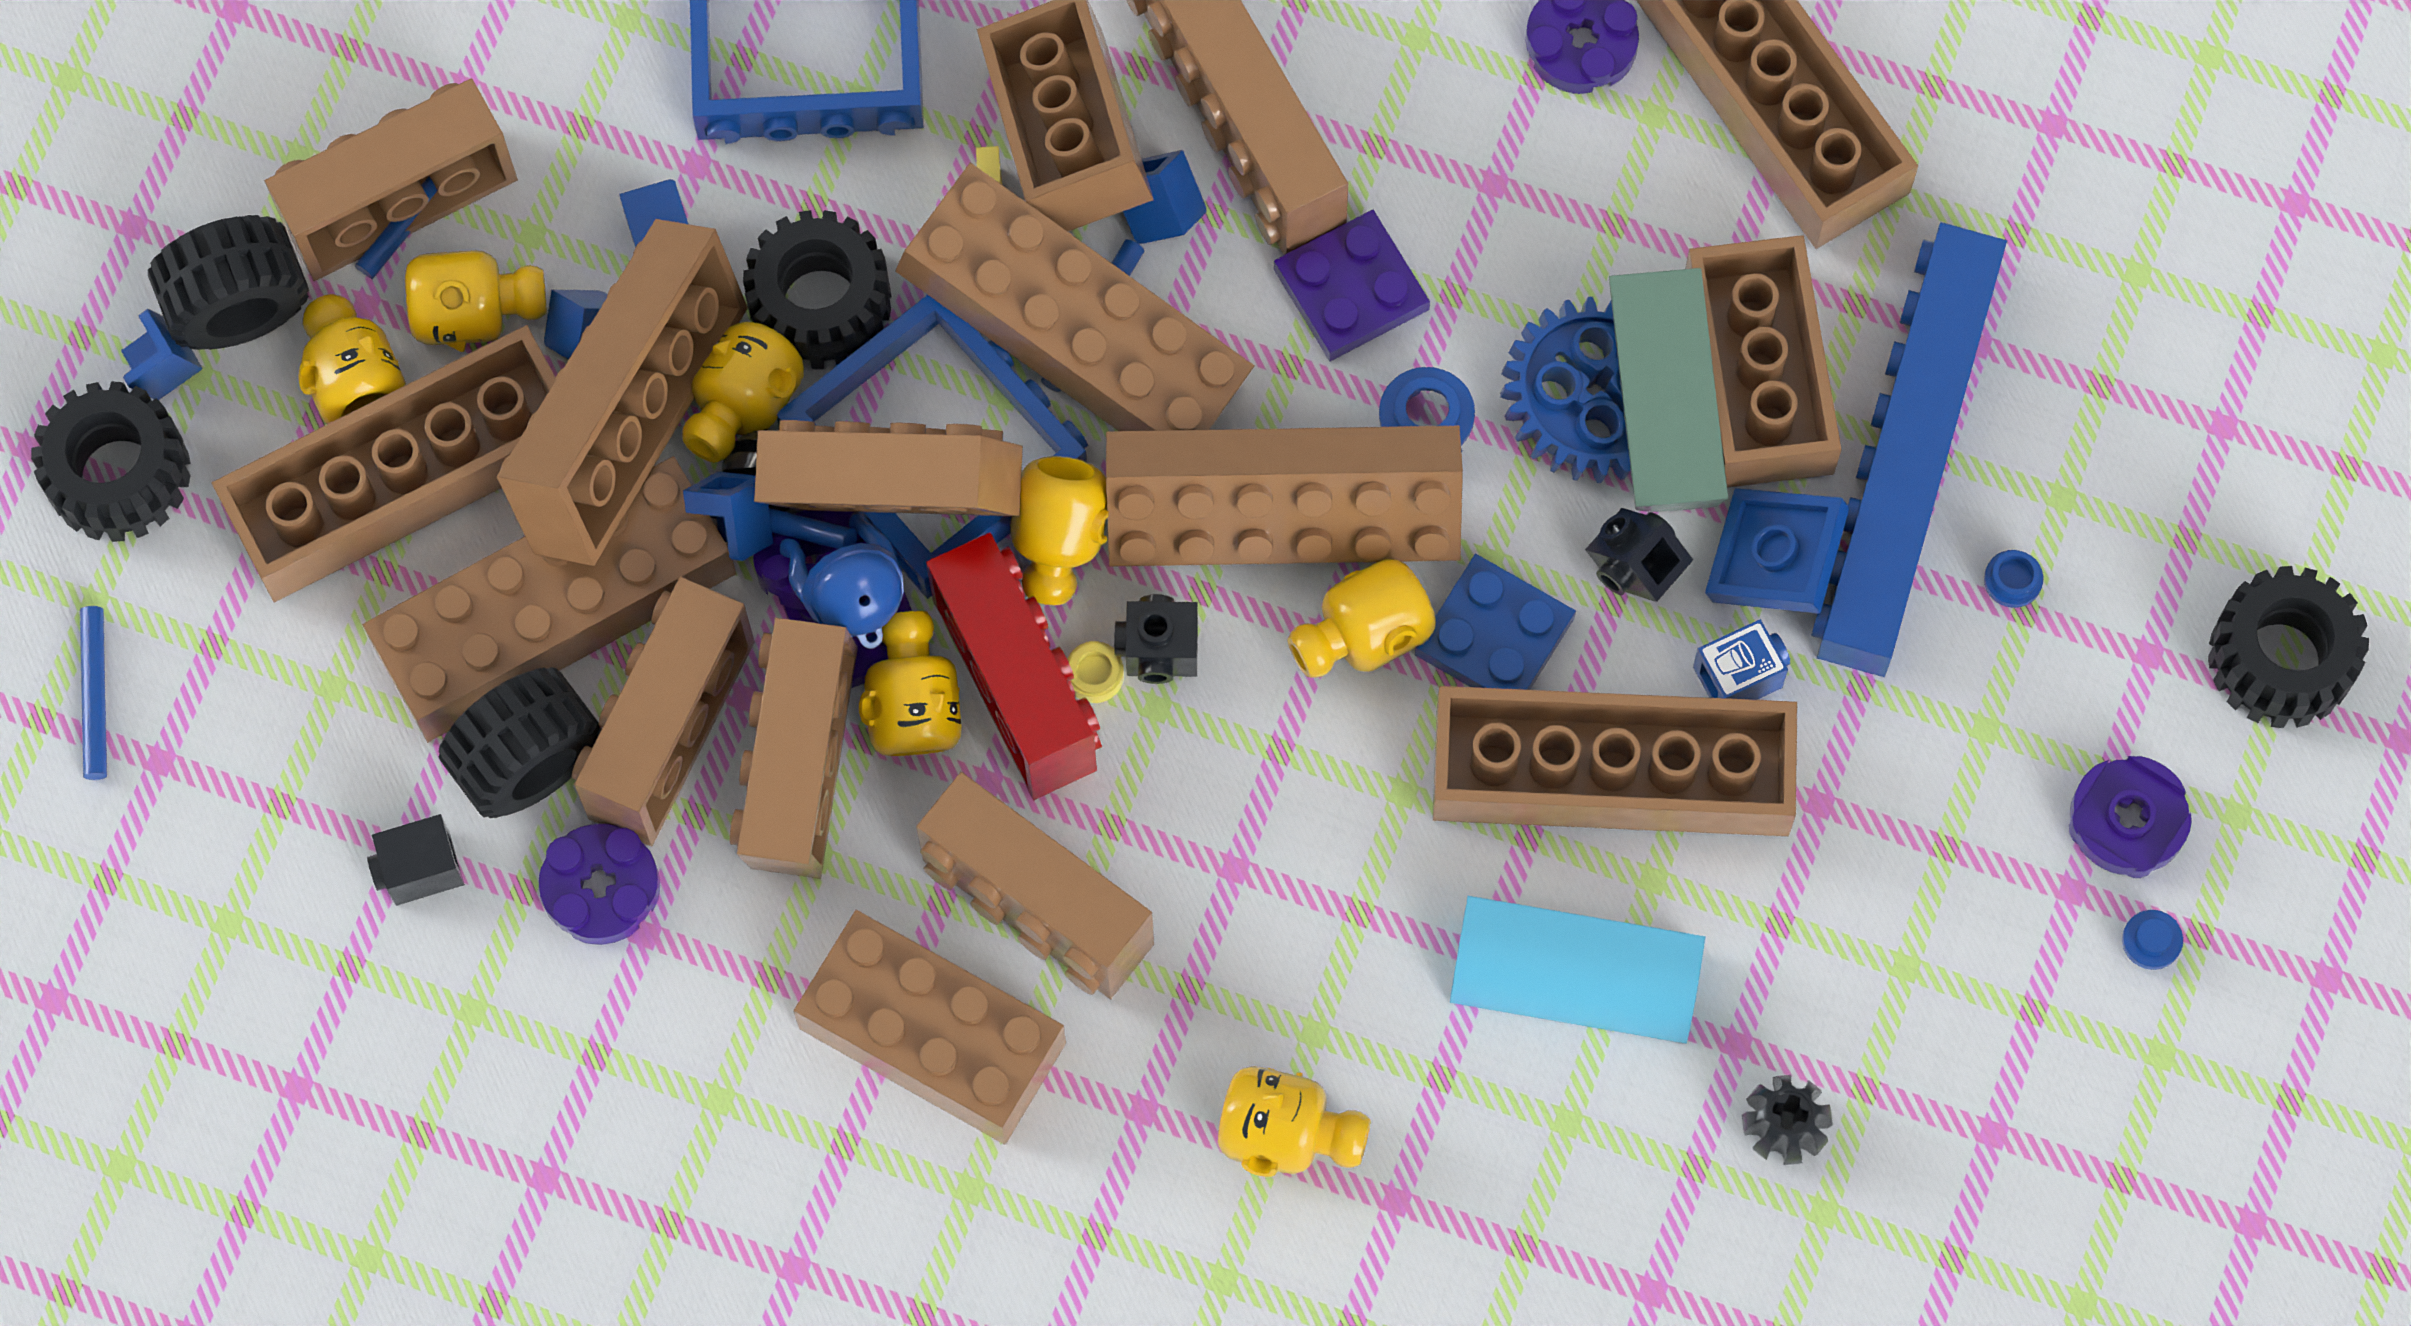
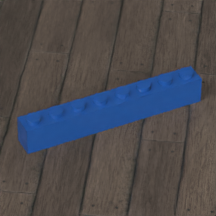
[1811,222,2007,678]

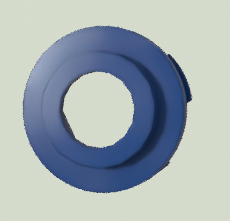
[1379,367,1475,453]

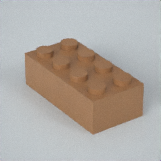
[977,0,1154,232]
[264,78,518,282]
[1685,235,1842,488]
[754,420,1023,516]
[572,577,755,847]
[730,618,858,879]
[916,772,1154,1000]
[793,910,1066,1145]

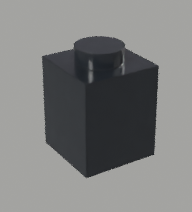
[367,814,465,906]

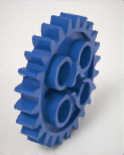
[1500,296,1631,483]

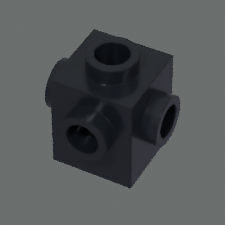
[1585,508,1693,602]
[1114,594,1198,684]

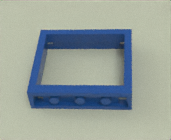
[690,0,924,144]
[777,295,1088,599]

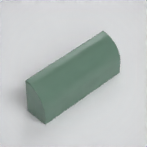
[1609,268,1728,512]

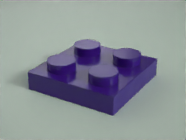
[1274,209,1430,362]

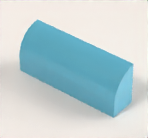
[1450,896,1706,1044]

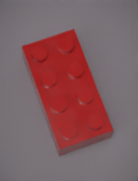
[926,532,1102,801]

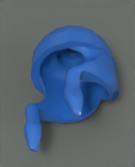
[780,512,904,648]

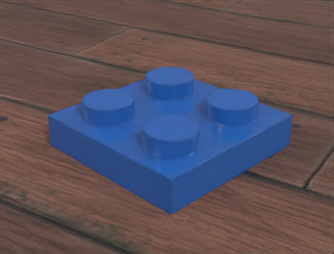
[1705,488,1850,614]
[1415,553,1576,690]

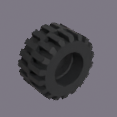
[743,210,892,369]
[148,215,309,350]
[31,381,191,542]
[2208,566,2369,728]
[438,667,602,818]

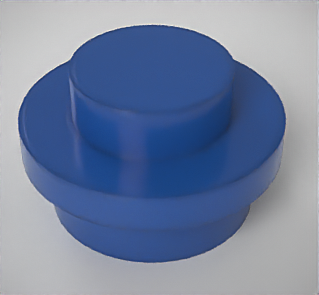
[1984,550,2044,608]
[2122,910,2183,970]

